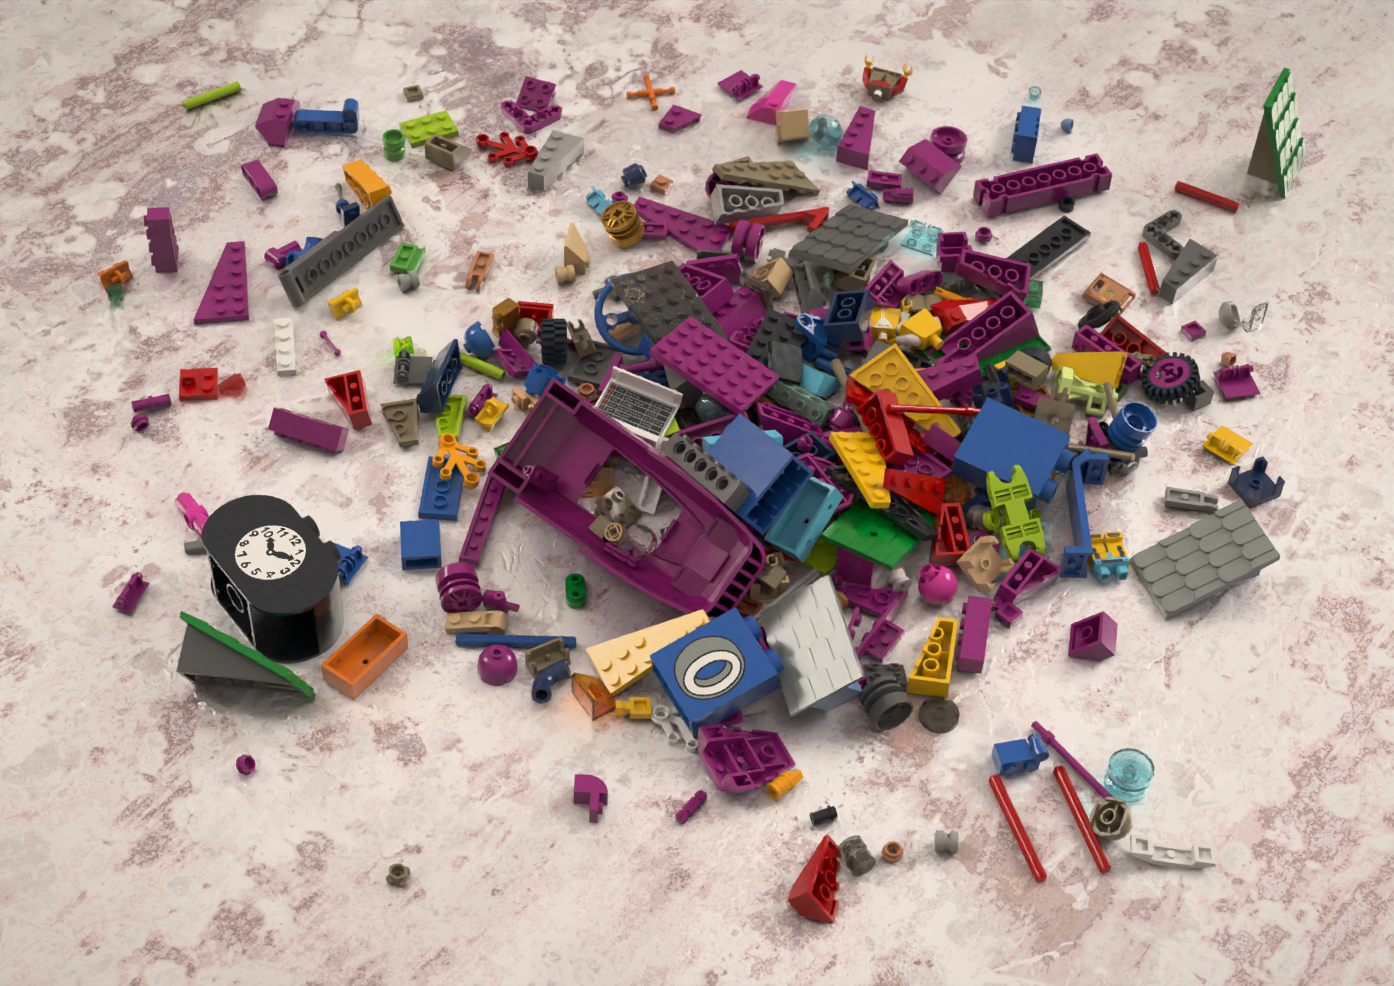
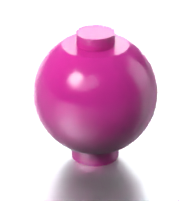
[918,563,958,605]

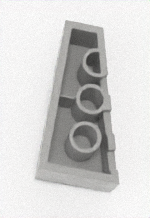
[528,130,584,191]
[711,184,784,225]

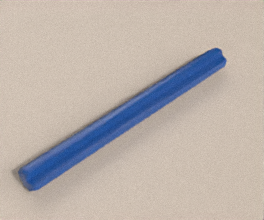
[456,634,576,648]

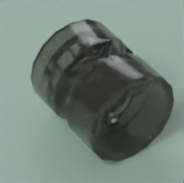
[837,835,876,877]

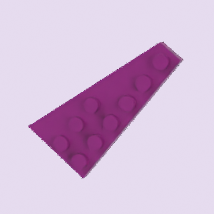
[634,197,733,254]
[193,241,249,325]

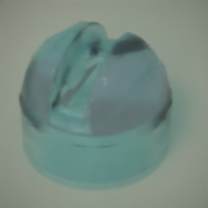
[1028,86,1041,101]

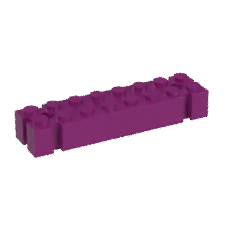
[973,153,1113,218]

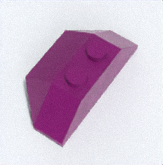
[255,98,300,148]
[864,260,907,309]
[756,403,823,445]
[797,452,854,513]

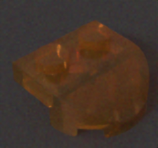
[943,476,971,507]

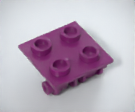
[717,70,763,100]
[516,76,557,112]
[1213,364,1260,399]

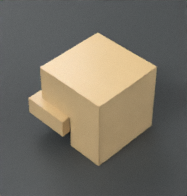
[775,108,810,142]

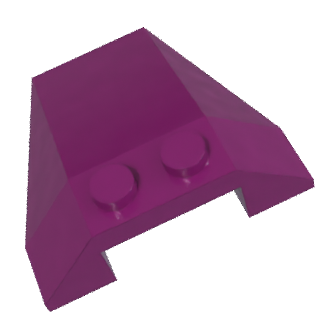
[698,724,796,793]

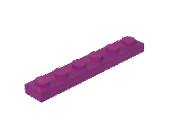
[459,474,505,566]

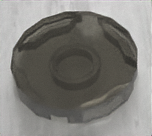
[918,696,960,734]

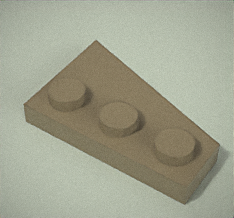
[380,399,419,447]

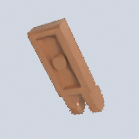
[465,250,495,291]

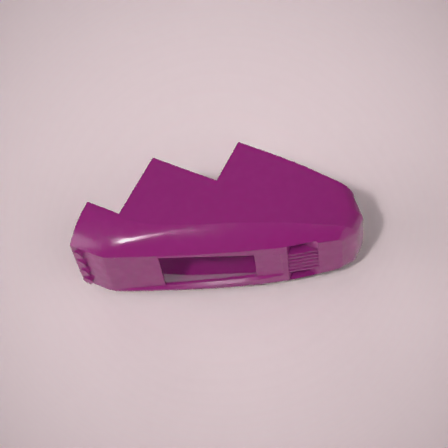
[487,377,766,620]

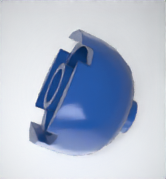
[463,321,495,358]

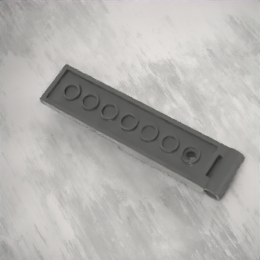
[278,196,404,308]

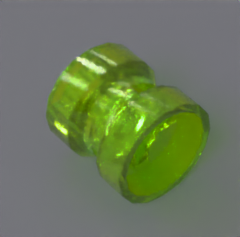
[392,336,414,356]

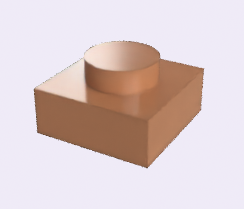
[650,175,673,195]

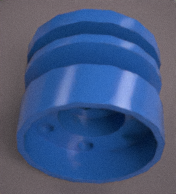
[1108,401,1158,452]

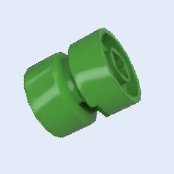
[382,129,406,162]

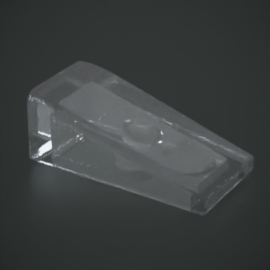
[1241,301,1269,333]

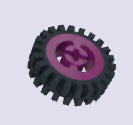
[1141,352,1201,405]

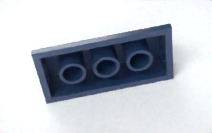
[416,339,463,414]

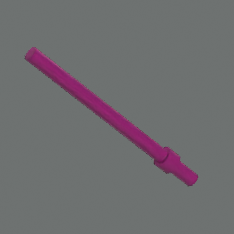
[1031,721,1113,799]

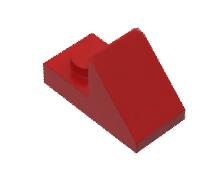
[803,207,829,233]

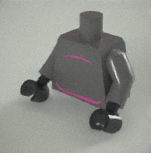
[1098,421,1148,475]

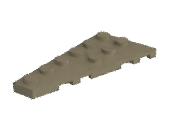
[712,161,820,196]

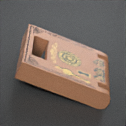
[1082,273,1136,317]

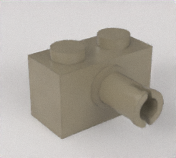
[1005,350,1049,391]
[753,554,787,596]

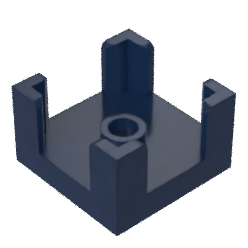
[971,367,1014,408]
[1228,456,1285,509]

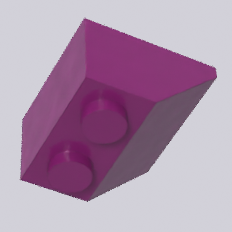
[1068,611,1118,662]

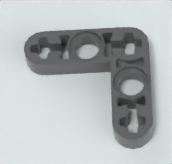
[1142,210,1184,260]

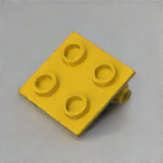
[1202,425,1253,465]

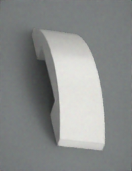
[1130,834,1216,869]

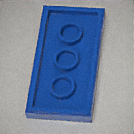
[418,456,466,521]

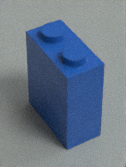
[400,519,442,570]

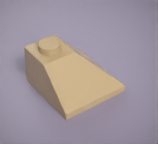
[564,223,591,275]

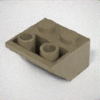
[424,134,472,171]
[831,256,878,291]

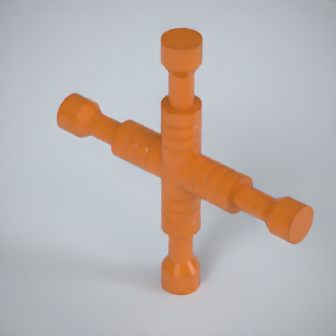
[626,74,675,111]

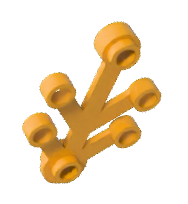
[432,434,486,490]

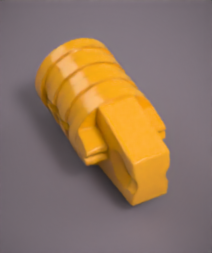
[766,769,804,801]

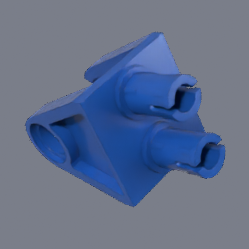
[795,313,841,363]

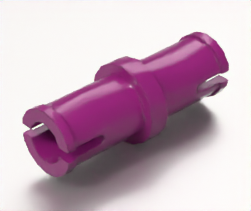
[131,393,171,413]

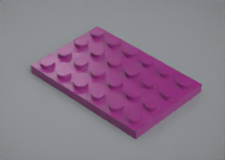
[649,316,780,415]

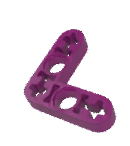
[501,100,562,134]

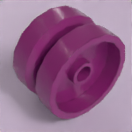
[930,126,967,164]
[731,219,765,262]

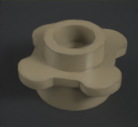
[386,863,410,886]

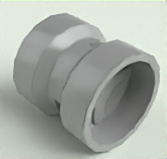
[396,270,420,292]
[935,830,959,853]

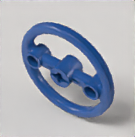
[594,273,679,356]

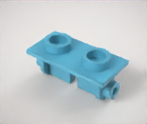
[586,186,613,215]

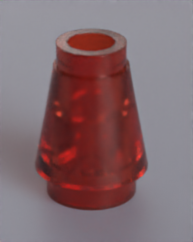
[217,373,246,395]

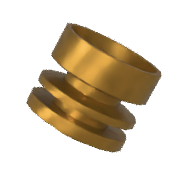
[601,201,645,248]

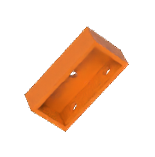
[321,614,408,700]

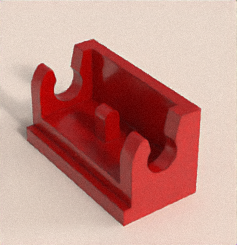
[517,301,554,328]

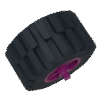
[536,318,573,365]

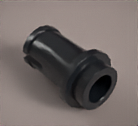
[809,805,838,826]

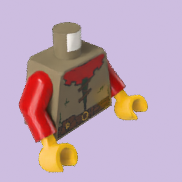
[862,55,913,102]

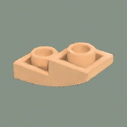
[511,387,539,412]

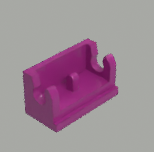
[922,423,961,462]

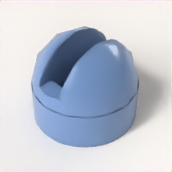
[1060,118,1074,132]

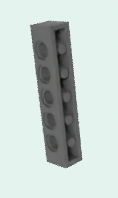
[661,432,751,512]

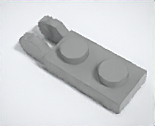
[1164,487,1218,514]

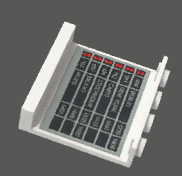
[595,366,683,449]

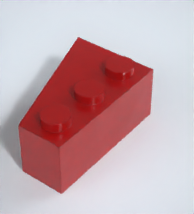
[929,503,971,566]

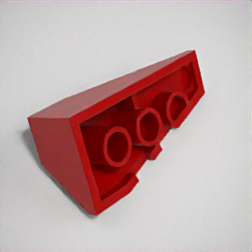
[930,299,999,336]
[1100,314,1167,361]
[787,834,841,924]

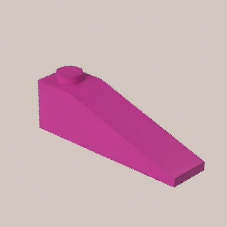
[747,80,797,125]

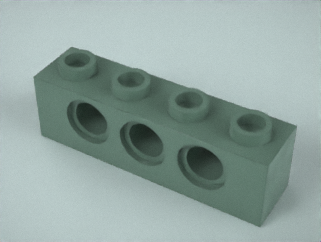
[765,380,836,426]

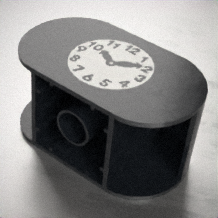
[202,495,344,664]

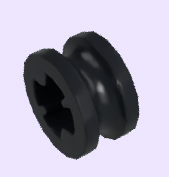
[1059,196,1075,213]

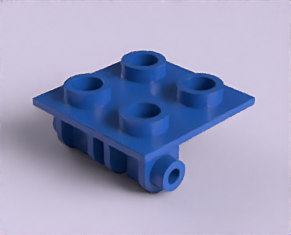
[334,543,368,585]

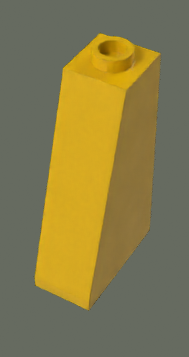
[1051,351,1128,388]

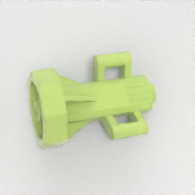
[1051,366,1118,418]

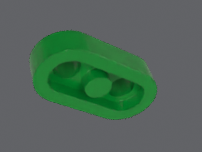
[565,573,586,609]

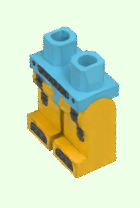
[1087,531,1130,582]

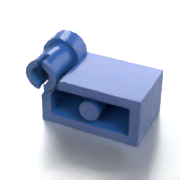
[991,733,1049,776]

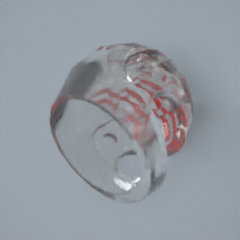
[618,524,657,558]

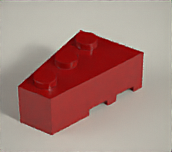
[324,370,372,429]

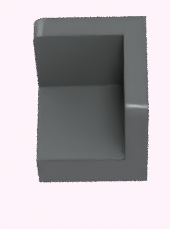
[1183,380,1214,412]

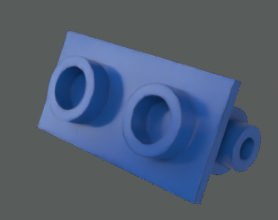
[846,181,880,211]

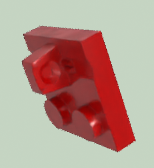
[179,368,218,401]

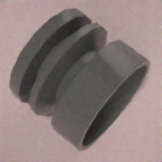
[859,675,913,731]

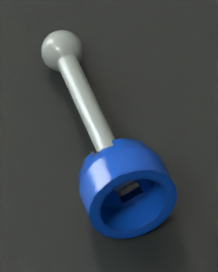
[335,183,349,214]

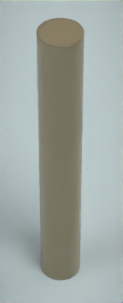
[1103,382,1118,419]

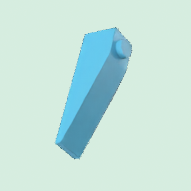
[799,363,842,398]

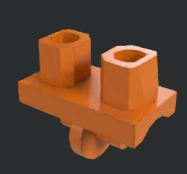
[97,260,133,291]

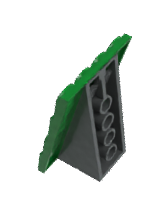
[176,611,316,700]

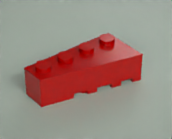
[855,389,914,466]

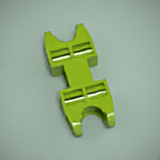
[986,465,1045,563]

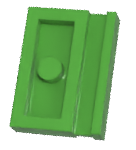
[390,242,426,274]

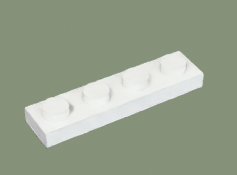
[274,317,296,376]

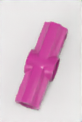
[175,492,209,539]

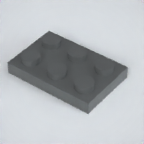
[568,340,620,389]

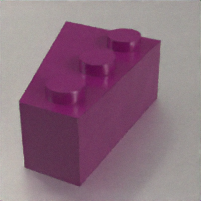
[995,547,1062,605]

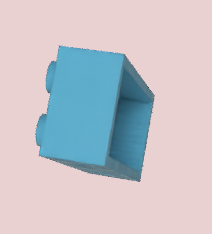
[764,477,843,563]

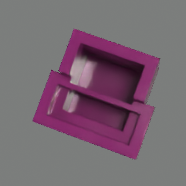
[936,232,973,272]

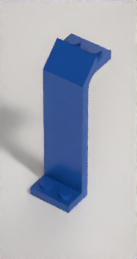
[1059,448,1109,578]

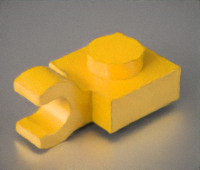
[615,697,651,719]

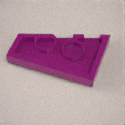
[686,254,746,286]
[841,582,909,622]

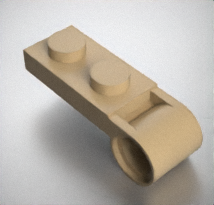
[445,611,507,635]

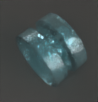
[1104,748,1155,803]

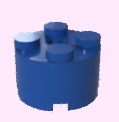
[524,363,567,397]

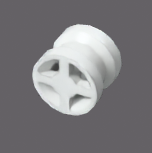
[887,569,911,592]

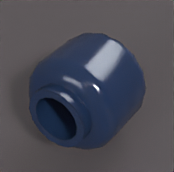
[621,163,647,189]

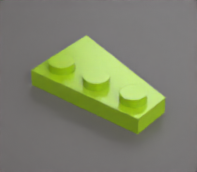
[435,395,468,441]

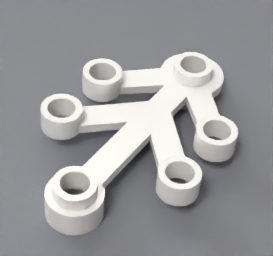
[651,705,726,753]

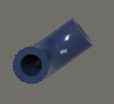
[531,659,572,704]

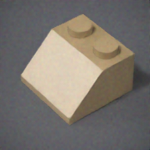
[745,257,794,300]

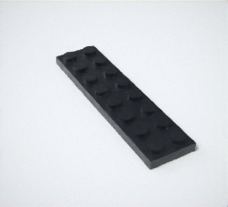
[975,215,1091,299]

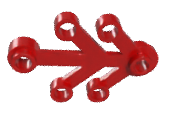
[476,132,539,168]

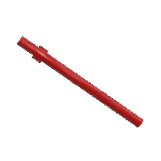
[887,404,981,417]

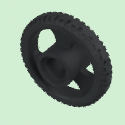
[1078,300,1120,329]

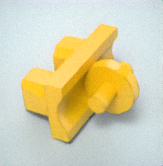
[327,288,362,319]
[475,397,509,432]

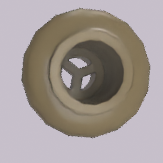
[514,318,539,345]

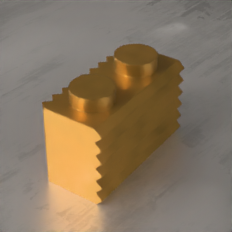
[492,298,519,338]

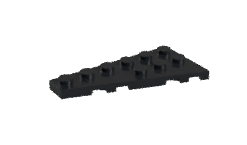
[746,308,809,368]
[825,465,939,541]

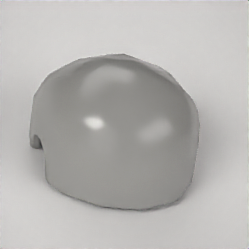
[1218,301,1241,328]

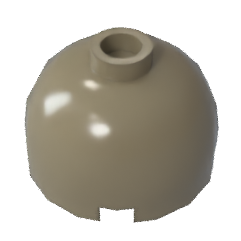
[1089,796,1134,841]

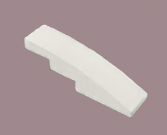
[637,436,670,515]

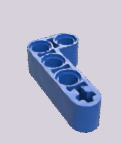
[293,98,360,134]

